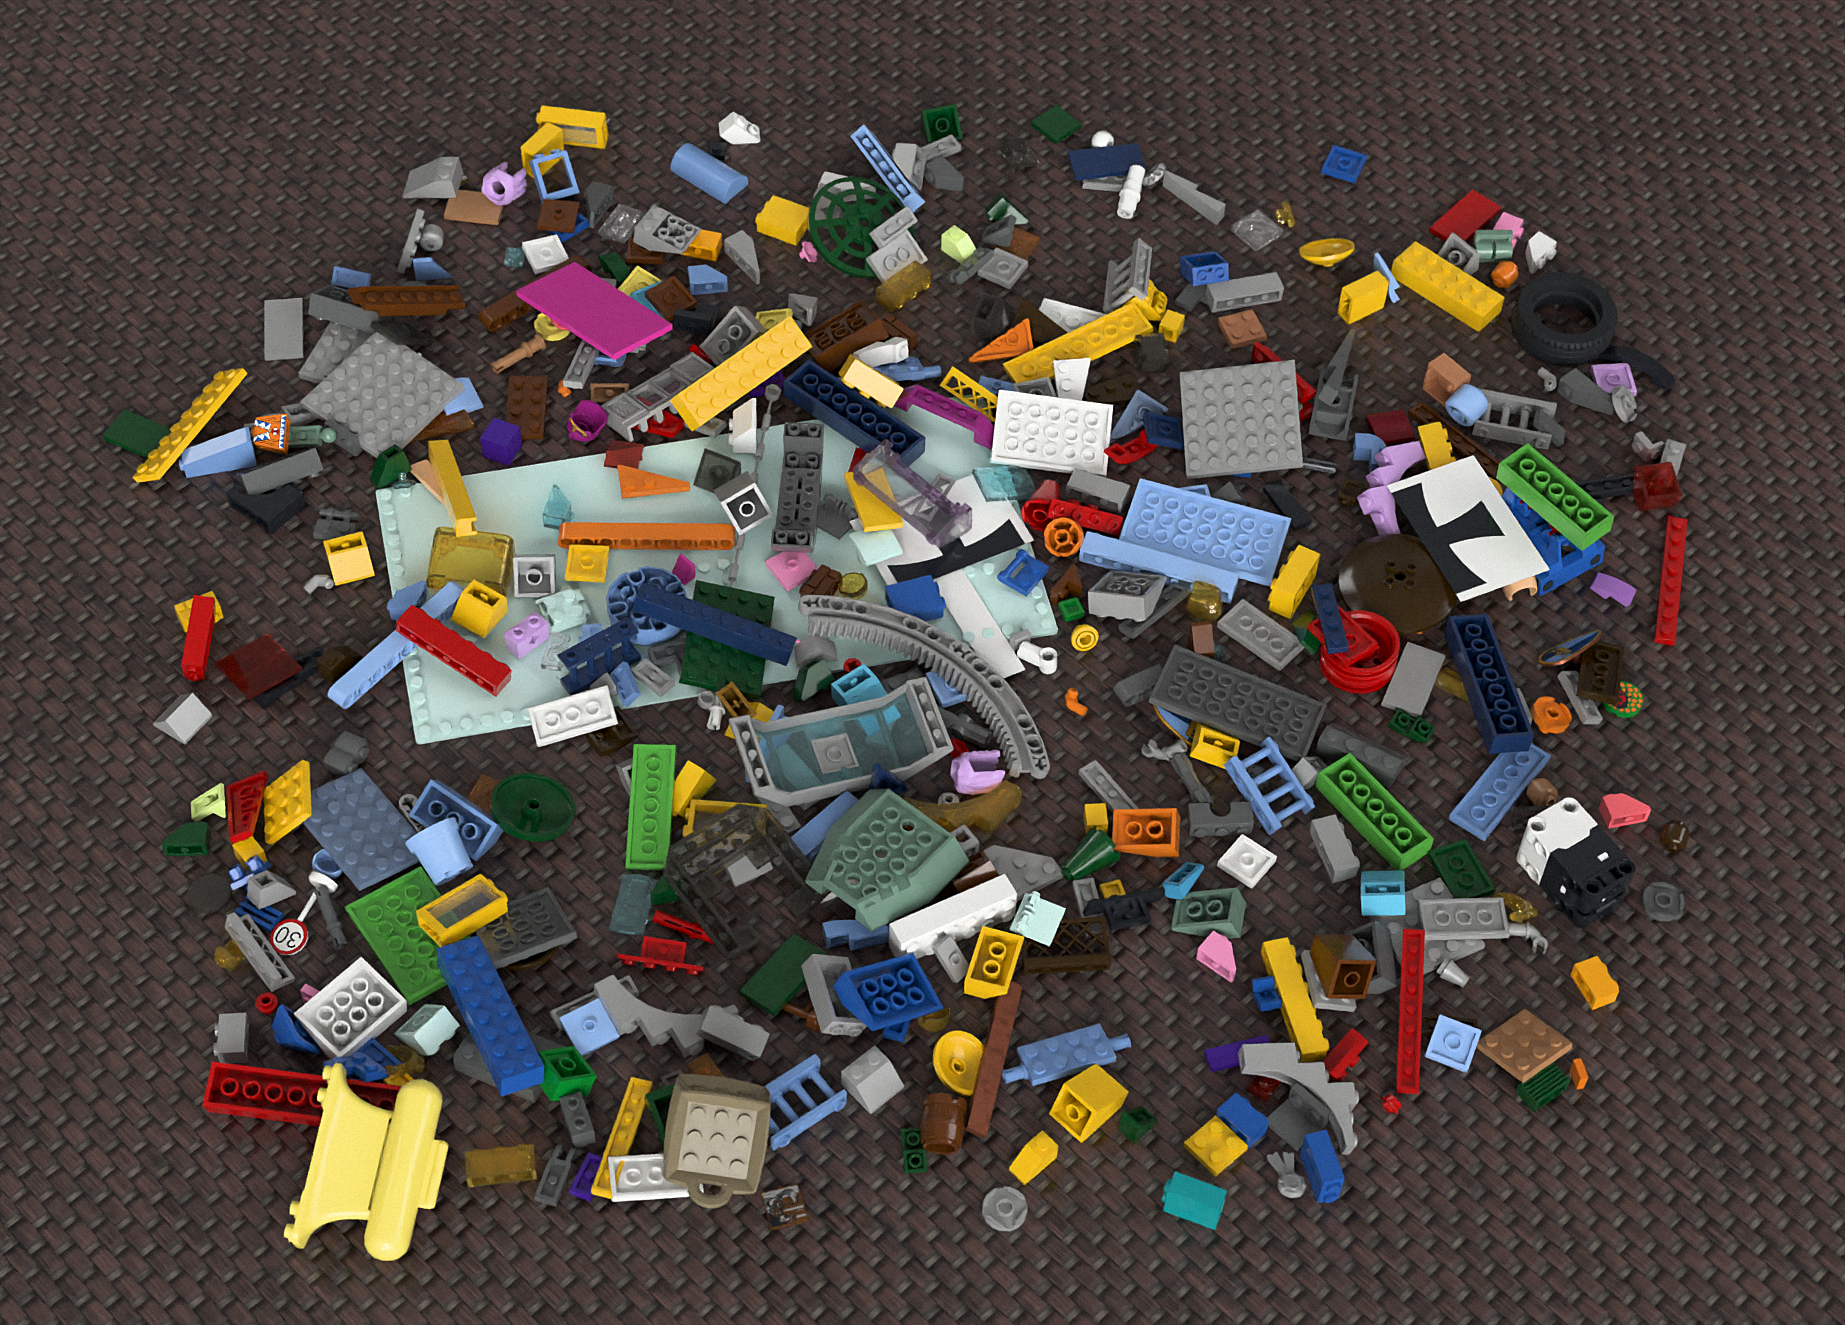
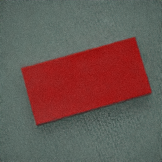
[1429,189,1502,242]

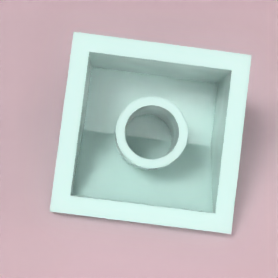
[394,1004,460,1056]

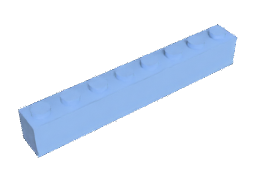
[1079,531,1239,604]

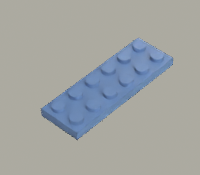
[1449,743,1551,841]

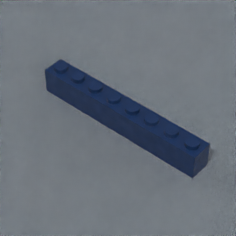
[632,582,797,667]

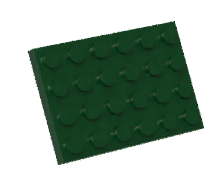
[679,580,775,700]

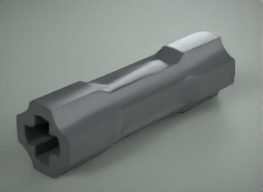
[1170,752,1214,809]

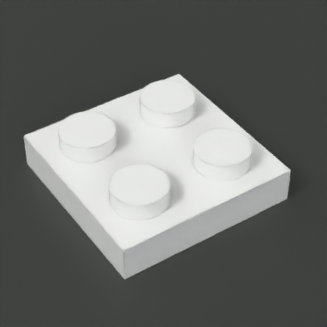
[522,234,569,274]
[1217,834,1277,889]

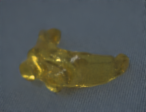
[1494,892,1537,923]
[384,1045,425,1076]

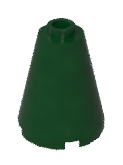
[1061,826,1121,881]

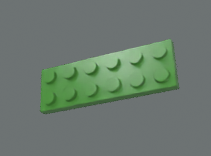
[625,744,677,870]

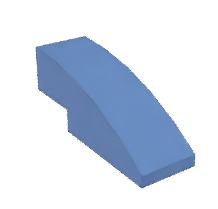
[822,920,889,951]

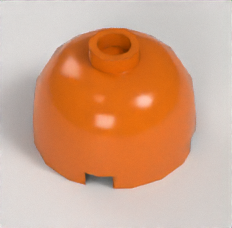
[1044,518,1084,557]

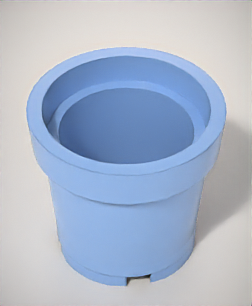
[405,817,473,886]

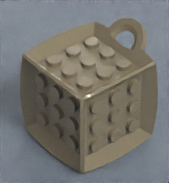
[661,1074,772,1208]

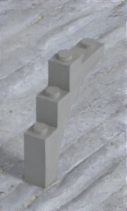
[594,975,739,1057]
[1238,1042,1359,1155]

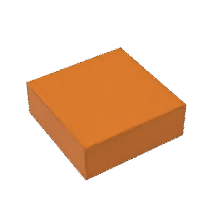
[1569,1058,1588,1090]

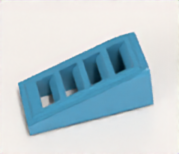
[1162,862,1204,900]

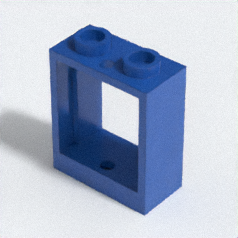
[1180,251,1229,286]

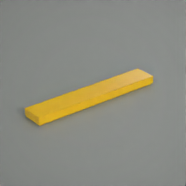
[591,1077,653,1199]

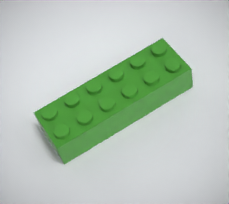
[1496,443,1614,551]
[1315,753,1434,871]

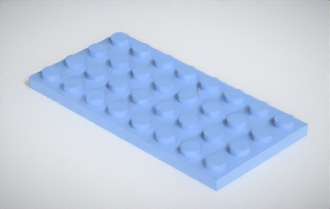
[1119,478,1291,586]

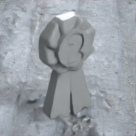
[1267,1152,1306,1198]

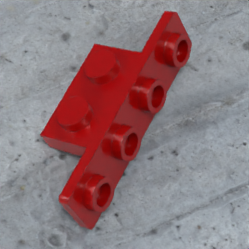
[1046,498,1123,536]
[617,936,705,975]
[1322,1028,1368,1083]

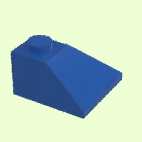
[272,1004,321,1054]

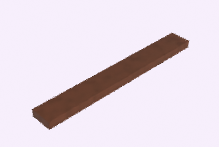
[965,981,1023,1139]

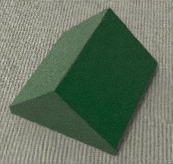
[921,104,963,144]

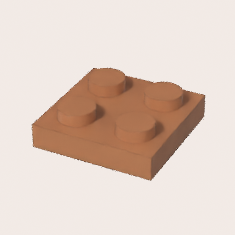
[1217,309,1267,349]

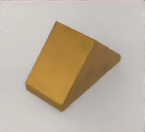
[716,681,757,718]

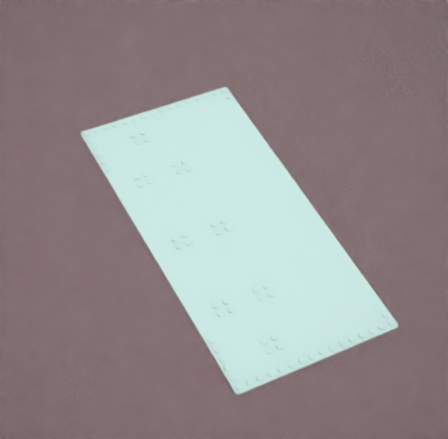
[376,393,1058,744]

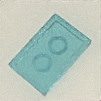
[972,466,1036,502]

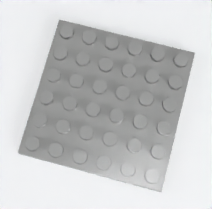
[300,328,465,458]
[1180,360,1303,479]

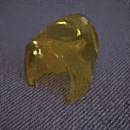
[1186,581,1223,621]

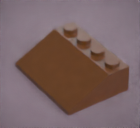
[804,300,889,373]

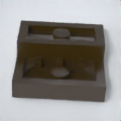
[584,706,638,757]

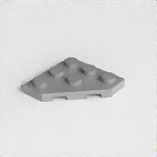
[983,845,1063,902]

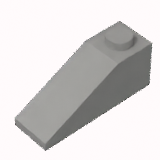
[724,230,760,285]

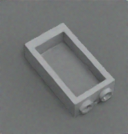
[801,954,867,1037]

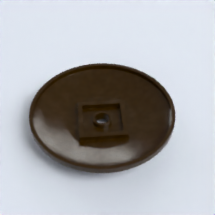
[1338,534,1458,634]

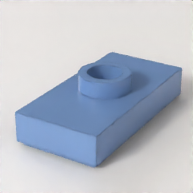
[331,266,371,288]
[976,376,1015,397]
[610,662,641,707]

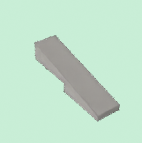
[1163,171,1225,225]

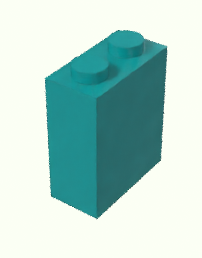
[1162,1172,1227,1230]

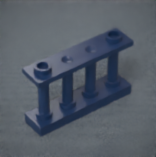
[557,617,641,696]

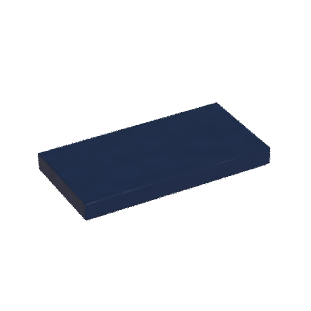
[1068,143,1146,181]

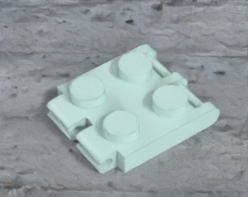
[534,588,592,634]

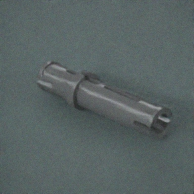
[314,886,348,950]

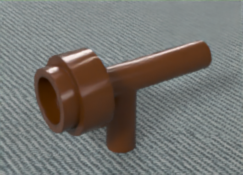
[781,1000,821,1031]

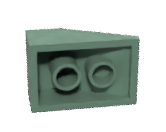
[1171,888,1246,939]

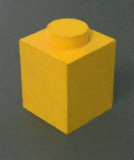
[1158,310,1185,343]
[1083,803,1108,834]
[232,836,267,871]

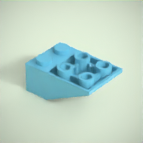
[831,664,902,738]
[1361,870,1406,916]

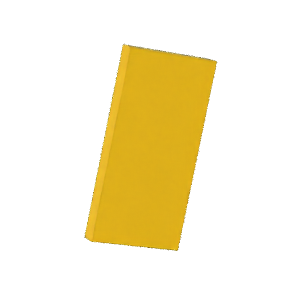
[844,468,903,532]

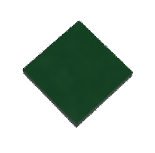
[1031,105,1081,144]

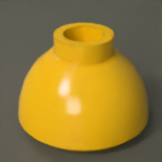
[1071,624,1099,651]

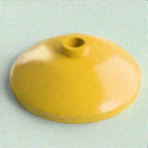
[1299,238,1355,267]
[933,1031,984,1096]

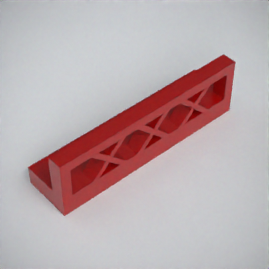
[1251,341,1317,404]

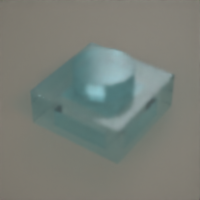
[504,247,525,267]

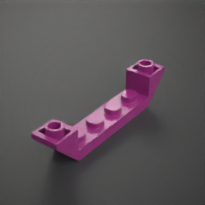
[894,384,994,450]

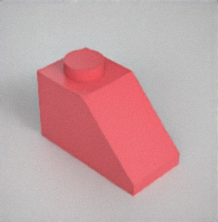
[1599,793,1651,829]

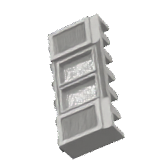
[601,352,714,442]

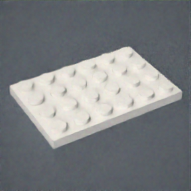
[990,390,1113,477]

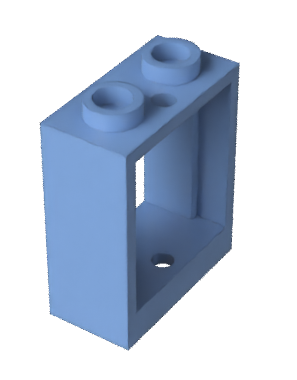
[529,148,579,204]

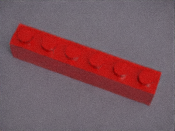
[396,605,512,697]

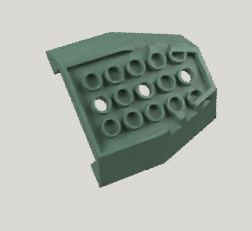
[805,789,969,931]

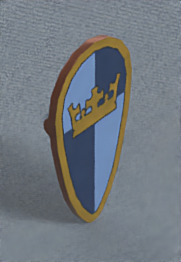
[1538,630,1603,667]
[1152,705,1197,748]

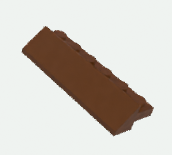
[347,285,466,316]

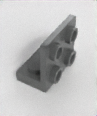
[1267,1083,1331,1151]

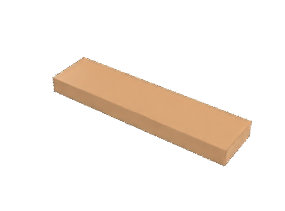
[410,459,446,507]

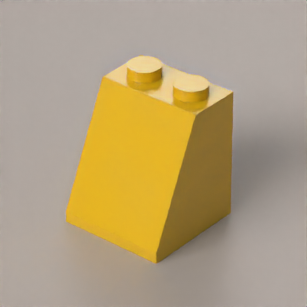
[1049,1064,1129,1143]

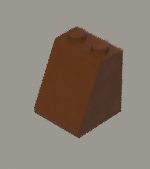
[1310,934,1377,999]

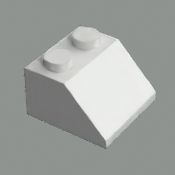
[729,398,757,453]

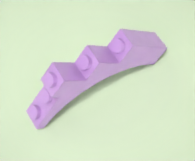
[1357,441,1426,535]

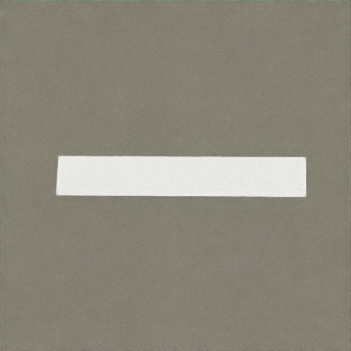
[933,569,1025,678]

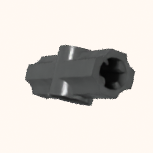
[938,707,992,748]

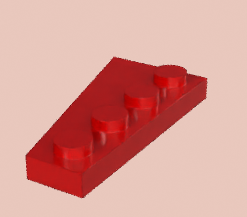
[226,770,268,844]

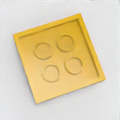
[263,760,312,845]

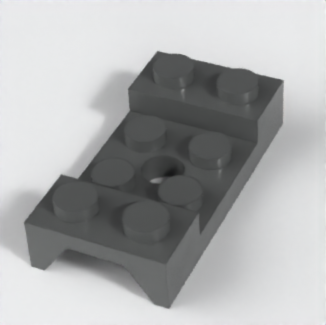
[1308,368,1359,441]

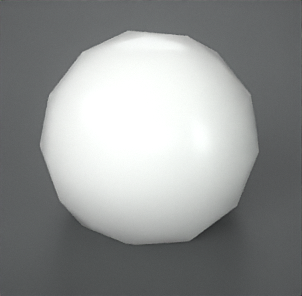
[1091,131,1114,148]

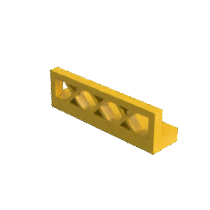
[940,366,998,423]

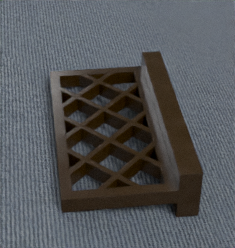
[1020,916,1111,975]

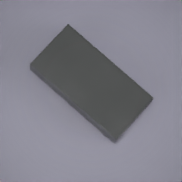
[1533,409,1566,447]

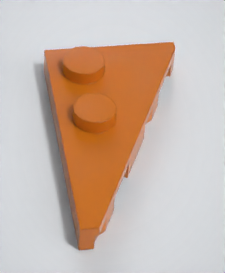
[968,318,1034,364]
[618,465,690,499]

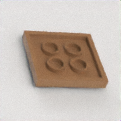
[1477,1009,1572,1083]

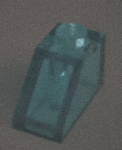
[542,485,574,530]

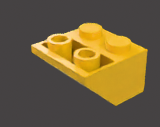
[1122,279,1168,321]
[323,531,375,586]
[451,580,508,639]
[1190,722,1240,769]

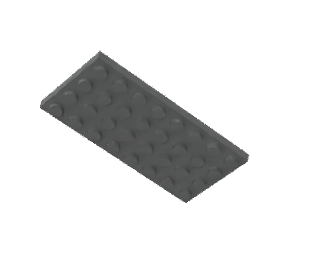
[1148,645,1327,762]

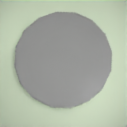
[1612,385,1637,423]
[982,1186,1028,1231]

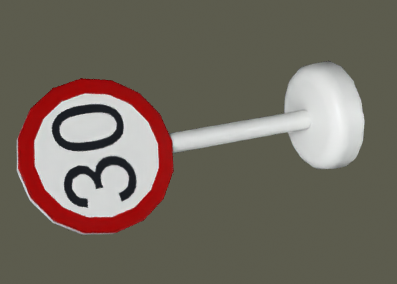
[270,871,338,956]

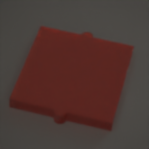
[604,440,644,469]

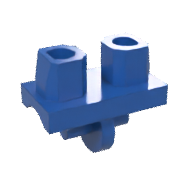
[228,854,271,891]

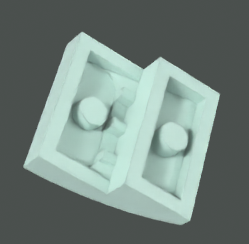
[849,529,903,566]

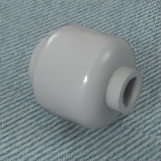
[419,224,444,252]

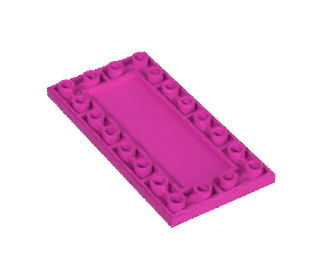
[516,262,672,360]

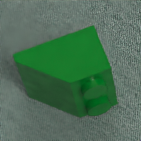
[537,1046,597,1102]

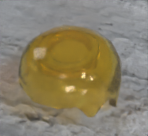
[838,572,868,600]
[917,1003,951,1032]

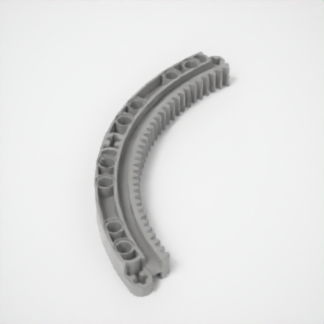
[798,595,1050,779]

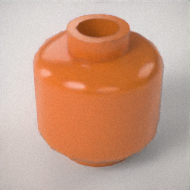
[1491,261,1519,288]

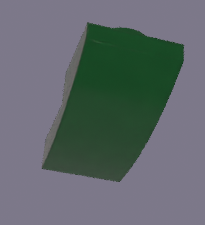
[598,252,631,286]
[1387,708,1436,744]
[900,1128,928,1174]

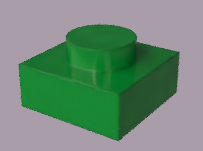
[1058,597,1085,622]

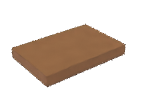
[444,190,504,225]

